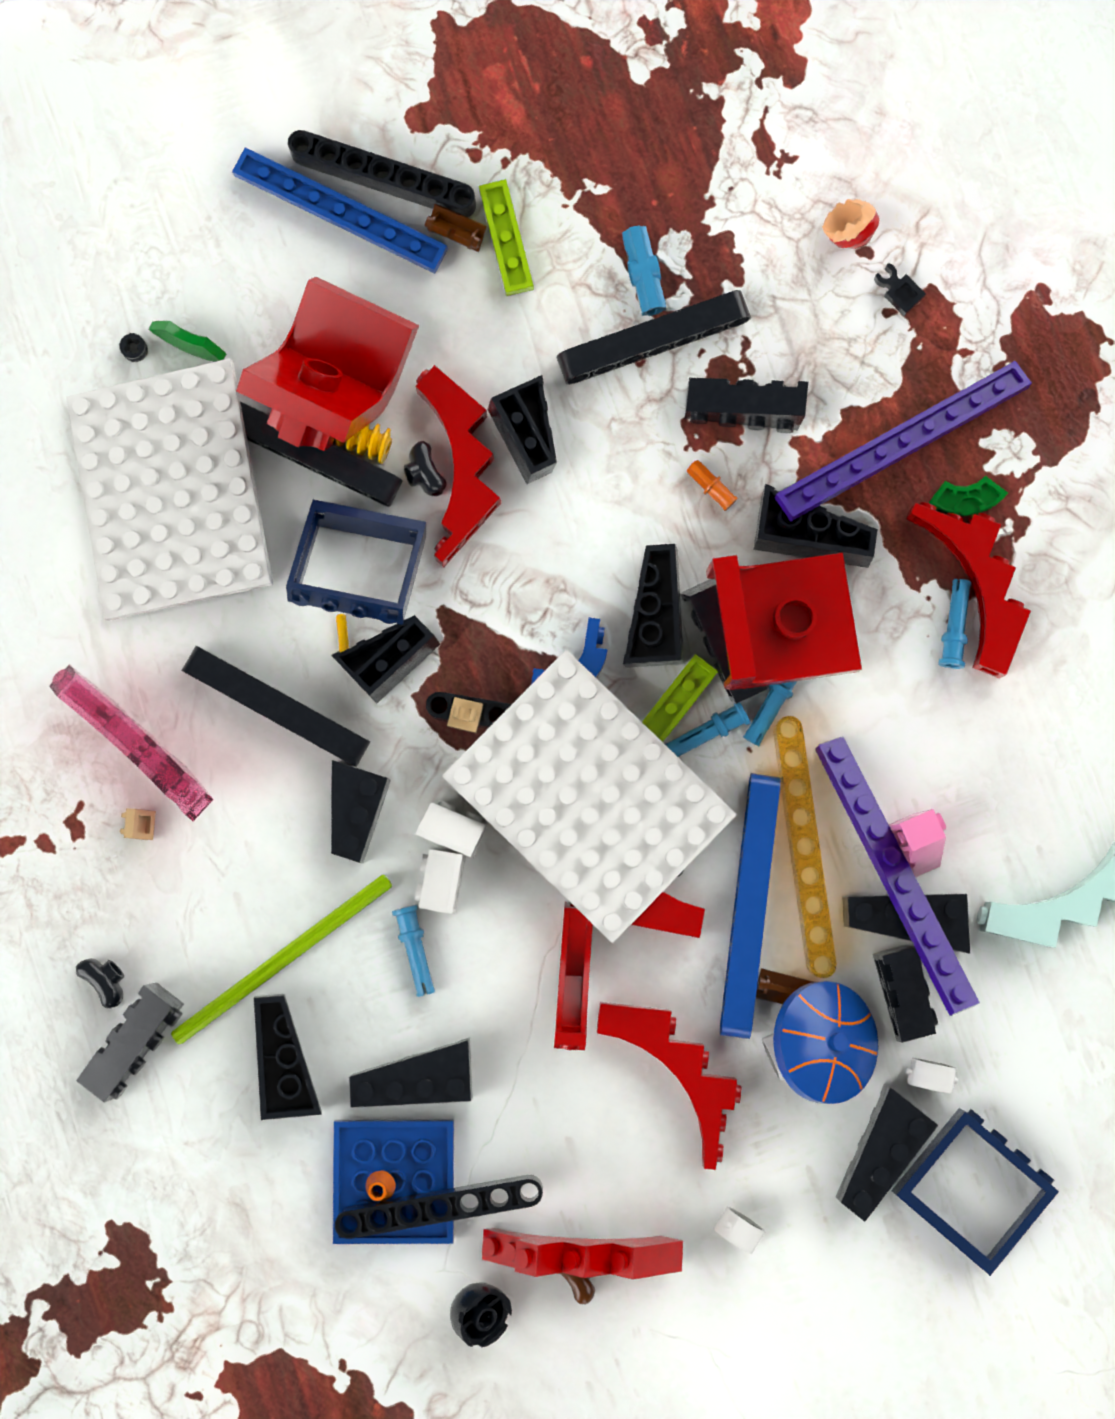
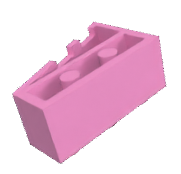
[889,809,946,877]

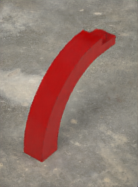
[554,902,593,1051]

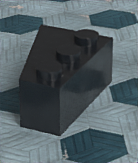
[487,375,557,484]
[331,615,440,704]
[331,760,391,863]
[872,945,938,1043]

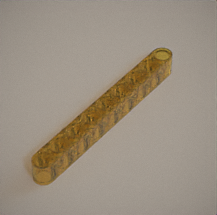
[773,716,837,978]

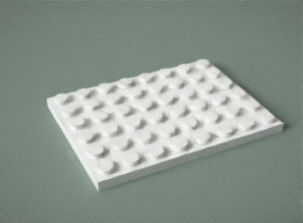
[66,358,273,621]
[442,649,737,944]

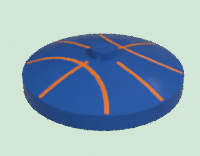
[773,981,879,1104]

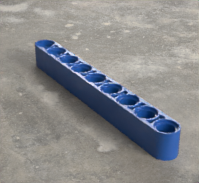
[720,773,781,1039]

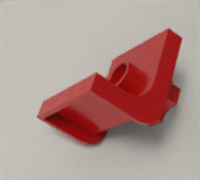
[236,277,419,451]
[706,553,862,690]

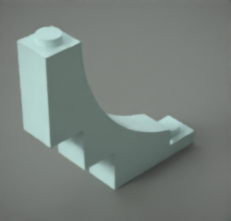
[977,842,1115,948]

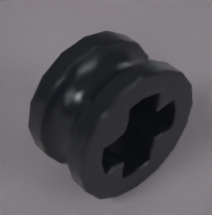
[119,333,148,362]

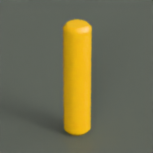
[336,614,349,653]

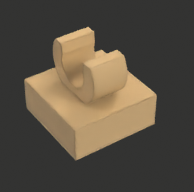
[447,697,483,733]
[120,808,156,840]

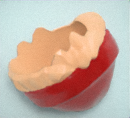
[822,199,880,249]

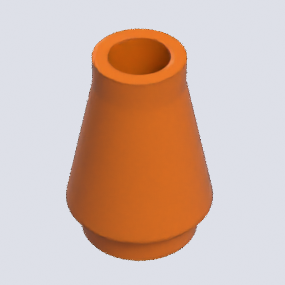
[365,1171,396,1201]

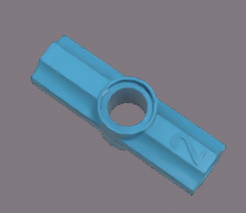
[622,225,666,316]

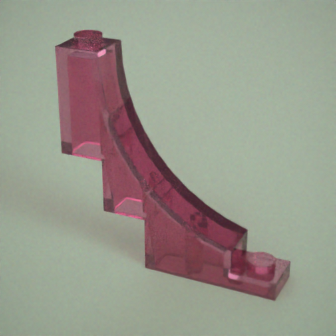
[49,664,214,822]

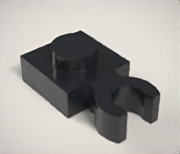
[874,263,926,316]

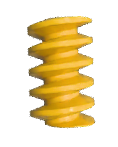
[336,423,392,464]

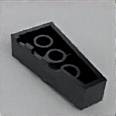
[680,579,768,704]
[842,894,970,954]
[254,994,322,1120]

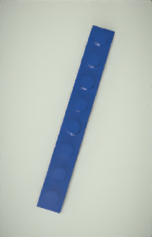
[232,147,448,274]

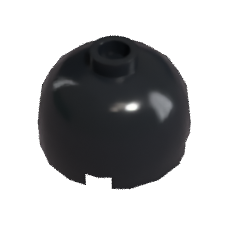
[450,1282,512,1348]

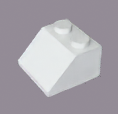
[415,800,487,858]
[415,849,466,914]

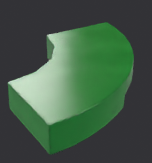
[148,321,227,362]
[928,476,1008,517]

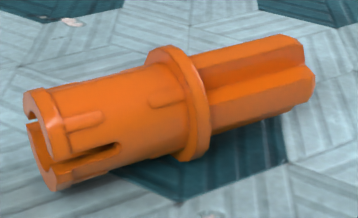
[687,460,738,511]

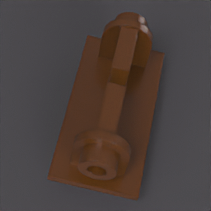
[424,203,487,252]
[756,968,814,1004]

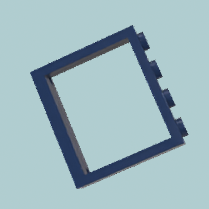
[286,499,426,625]
[891,1108,1059,1276]

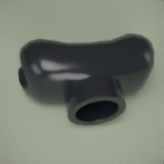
[404,441,447,496]
[76,958,124,1009]

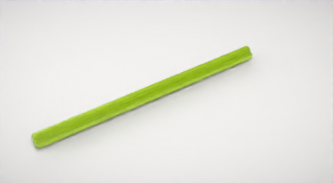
[171,875,392,1045]

